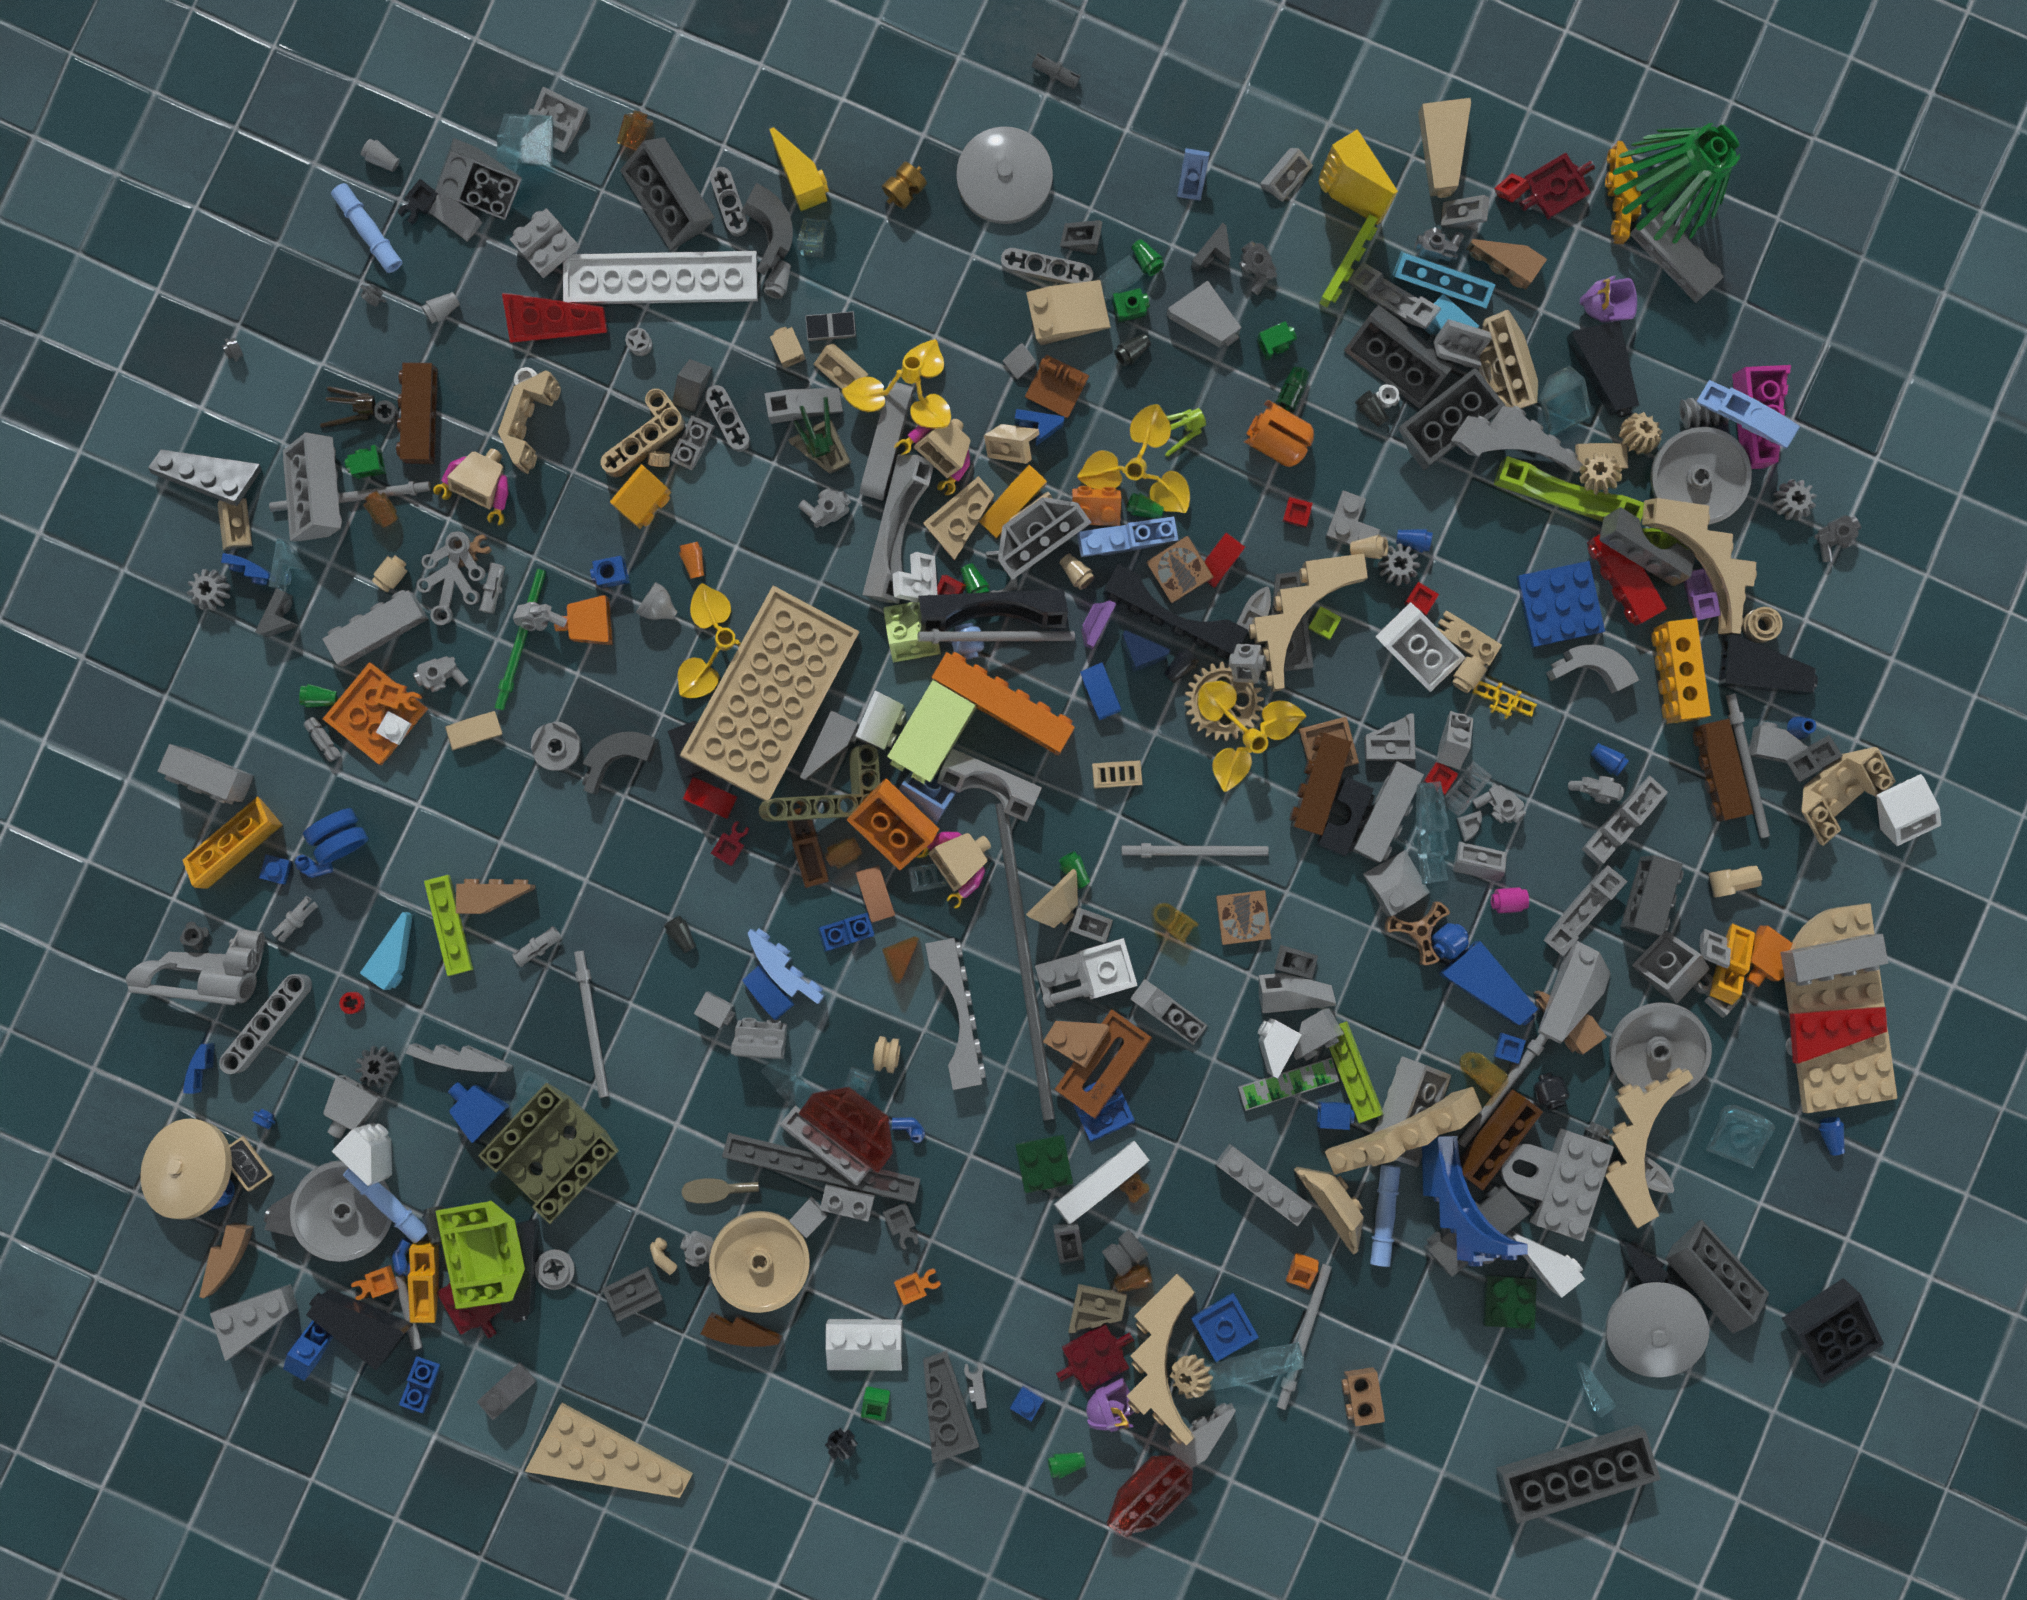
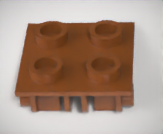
[1025,354,1089,419]

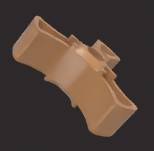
[1384,902,1450,965]

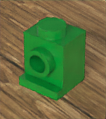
[1112,288,1150,323]
[1257,321,1297,361]
[345,445,386,479]

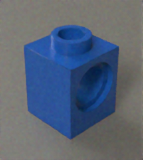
[590,556,630,589]
[1317,1101,1355,1130]

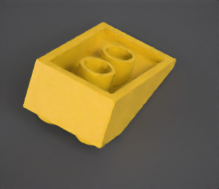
[769,127,829,211]

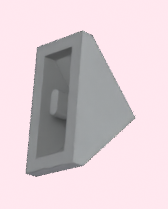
[1069,908,1113,943]

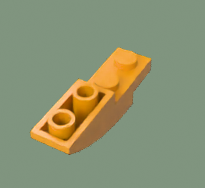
[1605,141,1641,244]

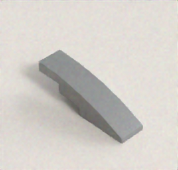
[1582,776,1668,866]
[406,1043,513,1072]

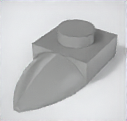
[1236,587,1271,633]
[1644,1155,1674,1193]

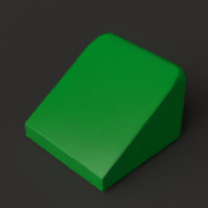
[861,1387,890,1421]

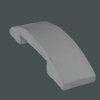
[1348,262,1441,329]
[1544,865,1627,956]

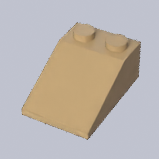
[1026,280,1111,345]

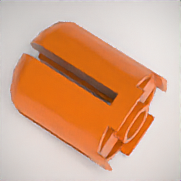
[1244,400,1314,467]

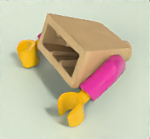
[894,419,971,495]
[433,449,508,525]
[917,832,991,908]

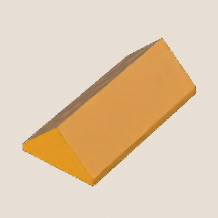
[182,796,283,889]

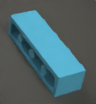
[1392,251,1495,308]

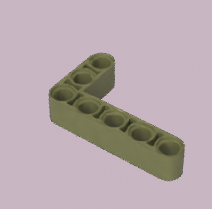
[759,744,880,822]

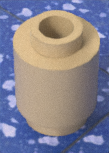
[372,555,408,593]
[1452,655,1487,693]

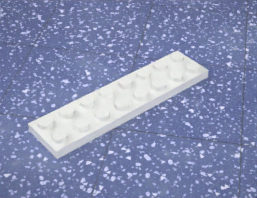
[563,251,758,304]

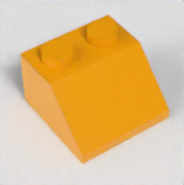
[610,464,671,529]

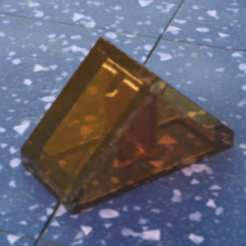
[882,936,920,984]

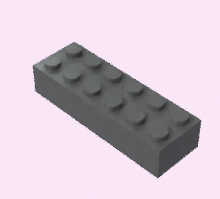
[1496,1425,1661,1524]

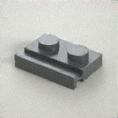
[602,1266,663,1322]

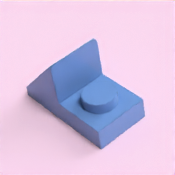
[1177,148,1210,201]

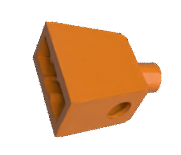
[554,596,613,645]
[1746,926,1793,987]

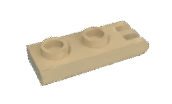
[1436,611,1502,667]

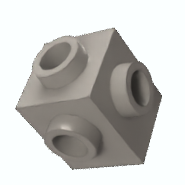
[1229,644,1266,683]

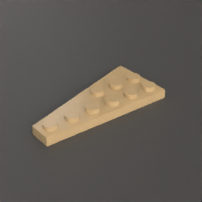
[525,1403,693,1498]

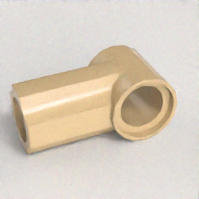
[1708,866,1762,897]

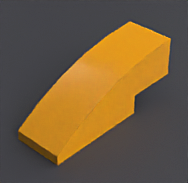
[979,465,1047,539]
[1709,923,1755,1005]
[408,1241,439,1323]

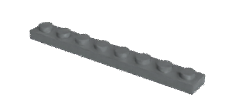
[722,1133,920,1204]

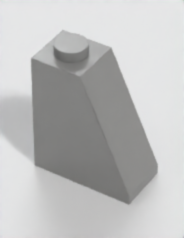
[1166,281,1241,348]

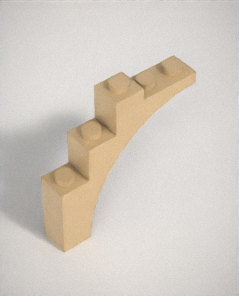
[1642,498,1757,635]
[1249,554,1368,692]
[1604,1067,1694,1228]
[1325,1087,1482,1175]
[1127,1274,1196,1446]

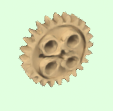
[1184,662,1264,741]

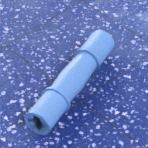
[331,183,403,273]
[1370,1164,1401,1267]
[343,1168,427,1244]

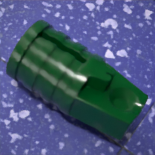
[1275,367,1309,412]

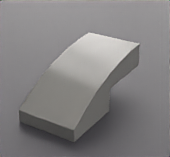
[1700,929,1731,968]

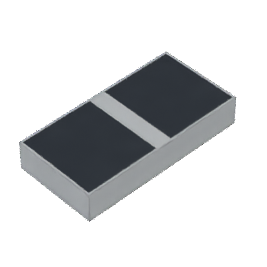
[805,311,856,341]

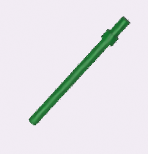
[494,569,546,711]

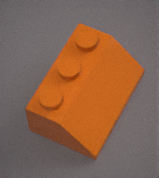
[847,778,939,870]

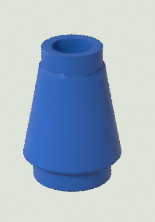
[1396,529,1433,553]
[1787,716,1816,740]
[1590,743,1629,776]
[1818,1117,1845,1156]

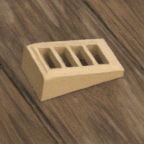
[1092,760,1142,789]

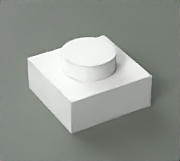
[376,711,412,745]

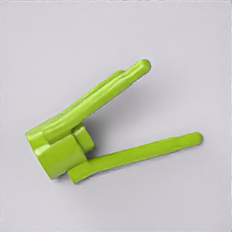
[1165,408,1206,457]

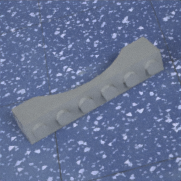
[863,454,934,604]
[925,938,986,1090]

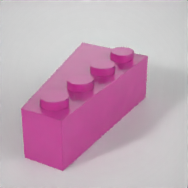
[1732,365,1791,469]

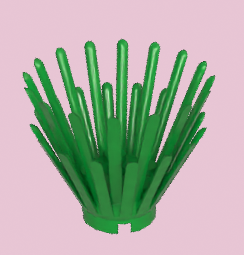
[1613,123,1740,244]

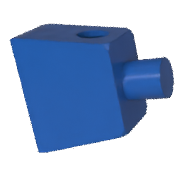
[448,1082,510,1143]

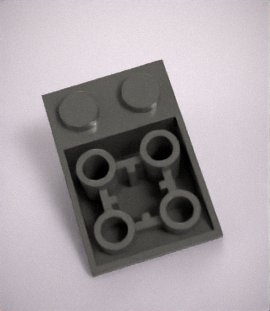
[435,138,522,220]

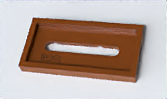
[1054,1009,1152,1119]

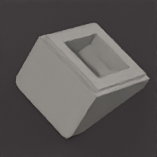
[1003,343,1036,380]

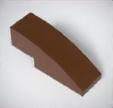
[787,808,829,888]
[700,1312,783,1347]

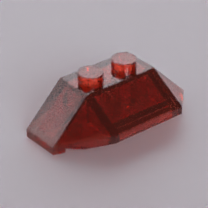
[798,1087,893,1173]
[1107,1455,1193,1538]

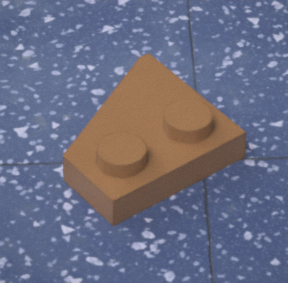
[1043,1021,1110,1068]

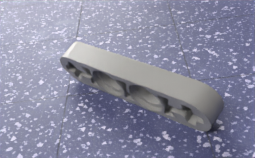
[1001,248,1093,284]

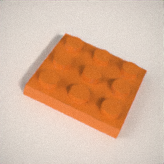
[323,662,428,765]

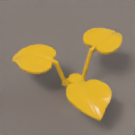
[842,339,951,428]
[1077,404,1190,513]
[677,583,741,698]
[1197,681,1306,792]

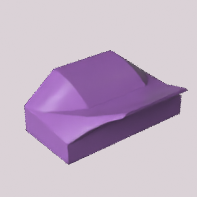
[1081,600,1116,650]

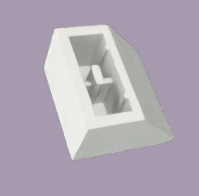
[1877,774,1941,846]

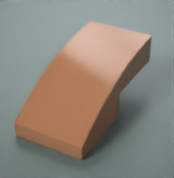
[856,865,895,923]

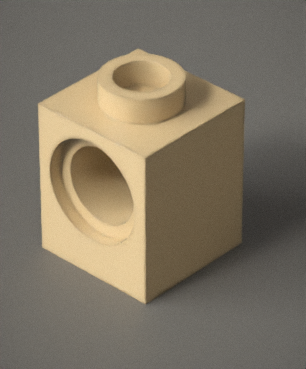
[770,327,806,369]

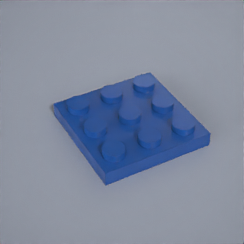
[1516,561,1605,648]

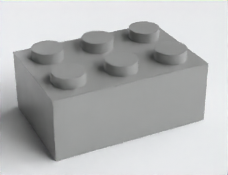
[157,744,254,805]

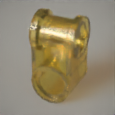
[1151,903,1199,944]
[1459,1052,1509,1096]

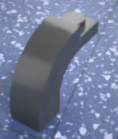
[741,183,793,275]
[582,732,659,795]

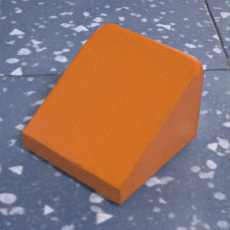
[1286,1253,1319,1290]

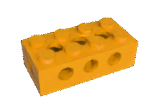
[1652,618,1711,724]

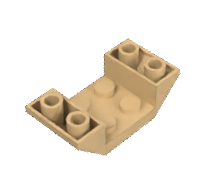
[498,371,561,474]
[1802,747,1896,846]

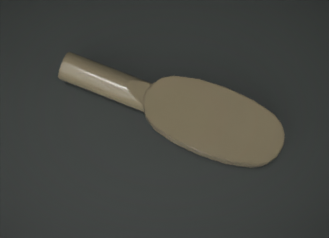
[682,1178,759,1203]

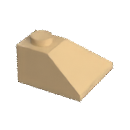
[1026,869,1078,928]

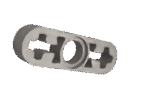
[710,167,748,237]
[705,385,750,452]

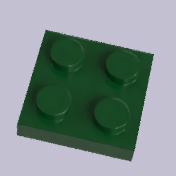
[1015,1134,1073,1193]
[1483,1275,1537,1329]

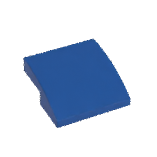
[1073,1082,1135,1142]

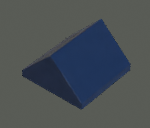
[1121,630,1170,672]

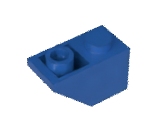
[283,1320,333,1381]

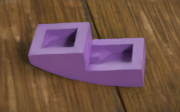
[1684,568,1721,620]

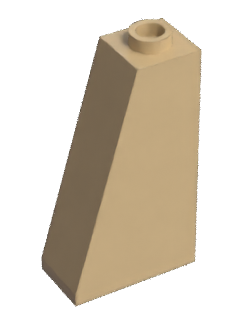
[1418,98,1471,198]

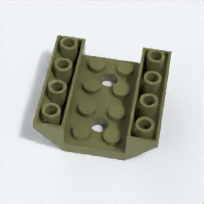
[478,1083,619,1224]

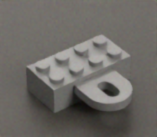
[1500,1128,1614,1241]

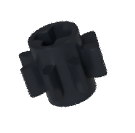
[825,1428,858,1461]

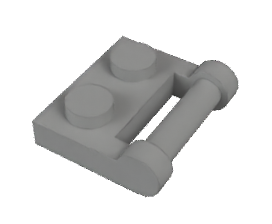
[1035,952,1094,1008]

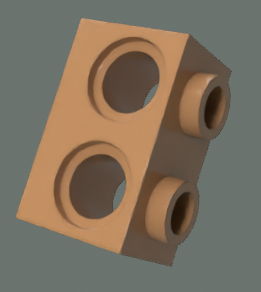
[1341,1367,1385,1426]

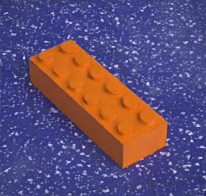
[931,652,1075,756]

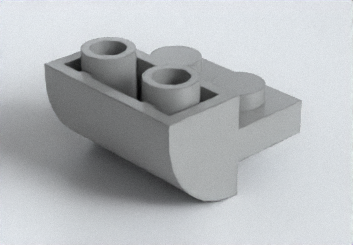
[731,1018,787,1059]

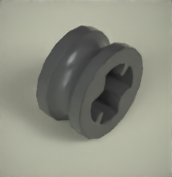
[374,400,399,424]

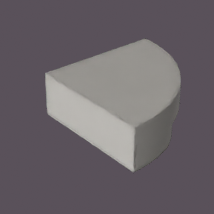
[1456,811,1482,842]

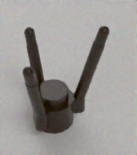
[320,386,376,428]

